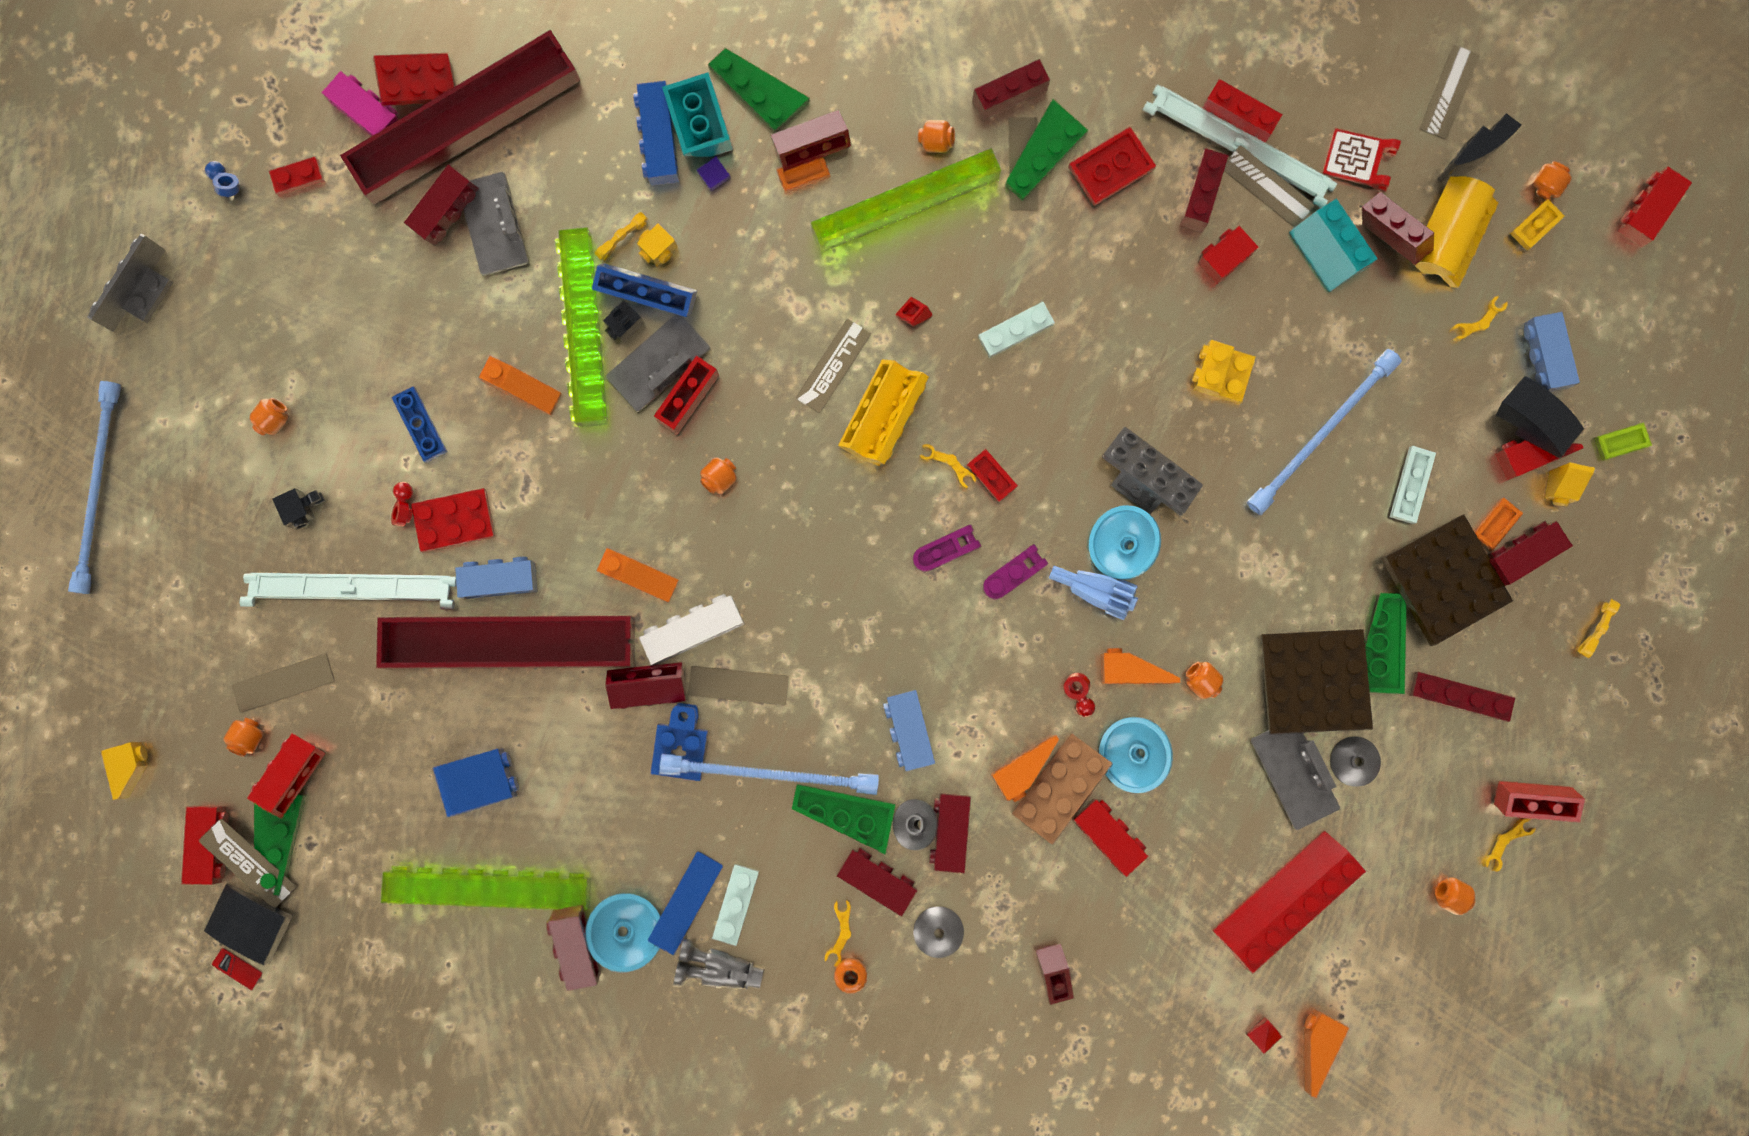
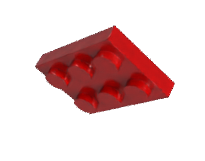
[373,53,454,106]
[1068,127,1156,206]
[411,488,495,553]

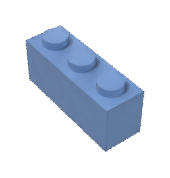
[1524,312,1580,392]
[455,557,538,599]
[883,690,935,771]

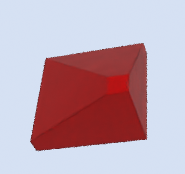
[896,296,933,326]
[1246,1017,1282,1054]

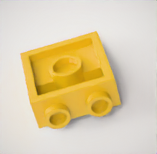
[1192,340,1256,405]

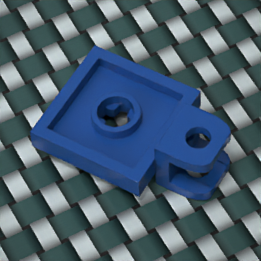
[651,703,708,781]

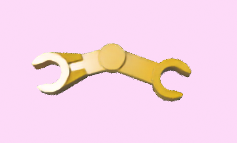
[594,212,648,261]
[1450,296,1507,341]
[919,444,976,489]
[1577,598,1620,659]
[1482,818,1536,872]
[825,899,851,966]

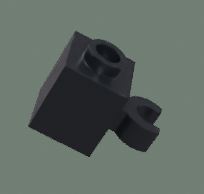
[603,301,644,343]
[272,488,325,530]

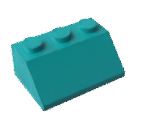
[662,72,734,157]
[1289,198,1378,292]

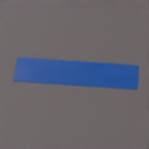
[648,852,723,955]

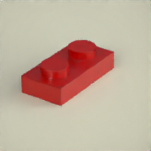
[269,156,325,196]
[967,449,1018,503]

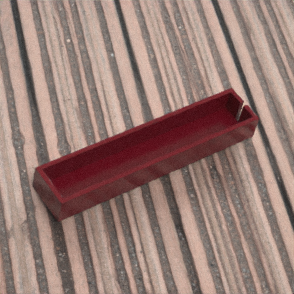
[340,30,581,205]
[376,616,635,669]

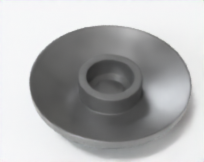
[1330,736,1381,787]
[893,799,938,850]
[913,906,964,958]

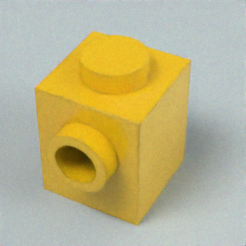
[637,223,678,267]

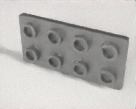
[463,172,529,276]
[87,234,173,332]
[606,314,710,412]
[1102,427,1203,516]
[1251,730,1340,830]

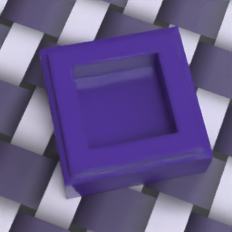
[697,156,731,191]

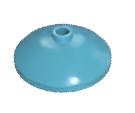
[1089,505,1161,580]
[1099,717,1173,793]
[586,893,660,972]

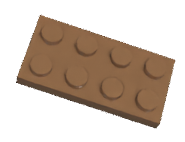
[1012,733,1113,845]

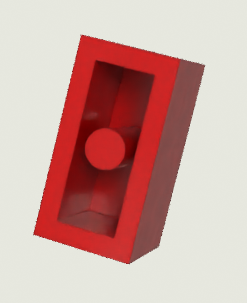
[1198,225,1258,284]

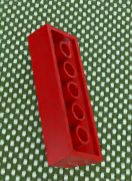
[1212,831,1366,974]

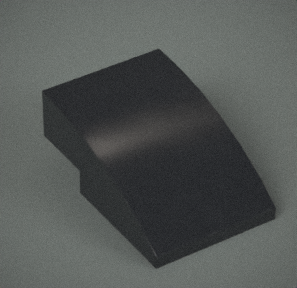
[1437,113,1522,182]
[1496,376,1584,459]
[204,884,293,965]

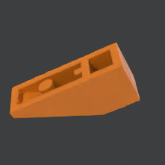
[479,356,562,415]
[597,548,679,603]
[1101,648,1180,684]
[990,735,1059,802]
[1304,1010,1349,1098]

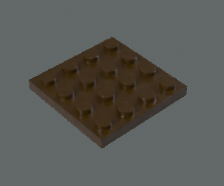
[1381,514,1513,647]
[1261,629,1373,735]

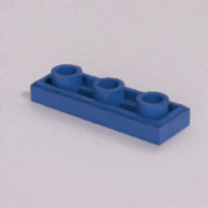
[391,386,448,463]

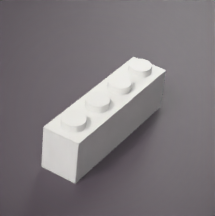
[639,594,745,665]

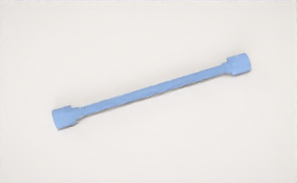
[1247,349,1402,515]
[68,381,121,594]
[659,754,879,795]

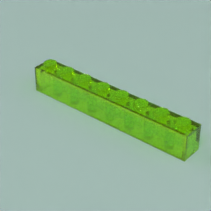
[811,148,1001,253]
[555,227,608,427]
[381,866,591,911]

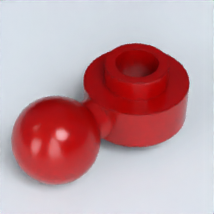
[391,482,413,527]
[1064,673,1095,717]

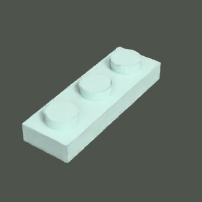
[978,302,1055,358]
[1390,446,1436,524]
[712,864,759,946]

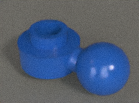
[205,161,240,197]

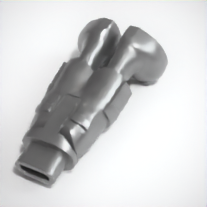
[673,939,764,990]

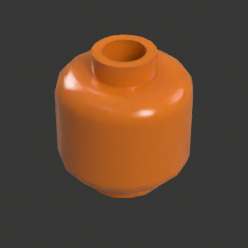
[918,120,955,153]
[1533,161,1572,200]
[250,398,288,436]
[700,458,737,494]
[1186,662,1223,699]
[223,718,263,757]
[1435,878,1475,915]
[834,958,867,994]

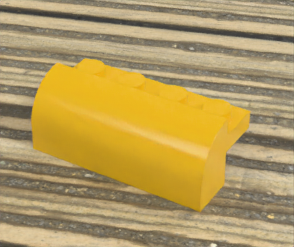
[1414,176,1498,288]
[838,359,929,466]

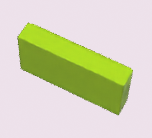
[1594,423,1652,461]

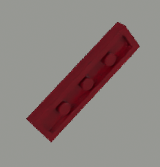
[1410,672,1515,722]

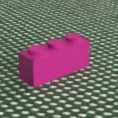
[321,71,399,136]

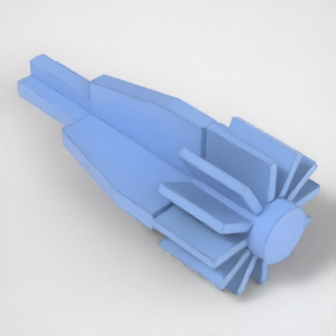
[1049,565,1138,620]

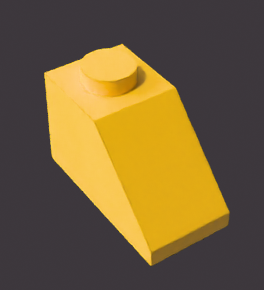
[1544,462,1595,506]
[101,742,148,800]

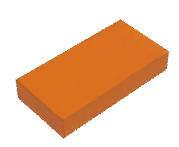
[776,157,830,194]
[1474,498,1523,552]

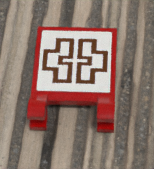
[1322,128,1401,192]

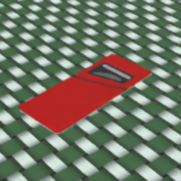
[212,948,262,990]

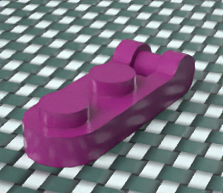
[913,524,982,572]
[983,544,1049,600]

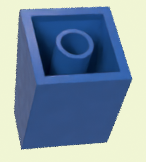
[433,748,519,817]

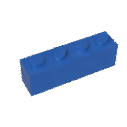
[633,81,679,186]
[592,263,698,317]

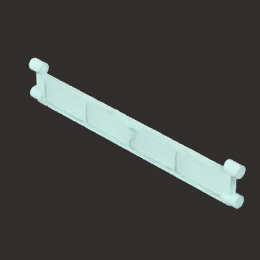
[1143,85,1337,208]
[239,573,457,610]

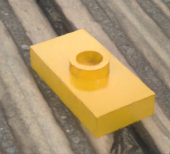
[1510,199,1565,251]

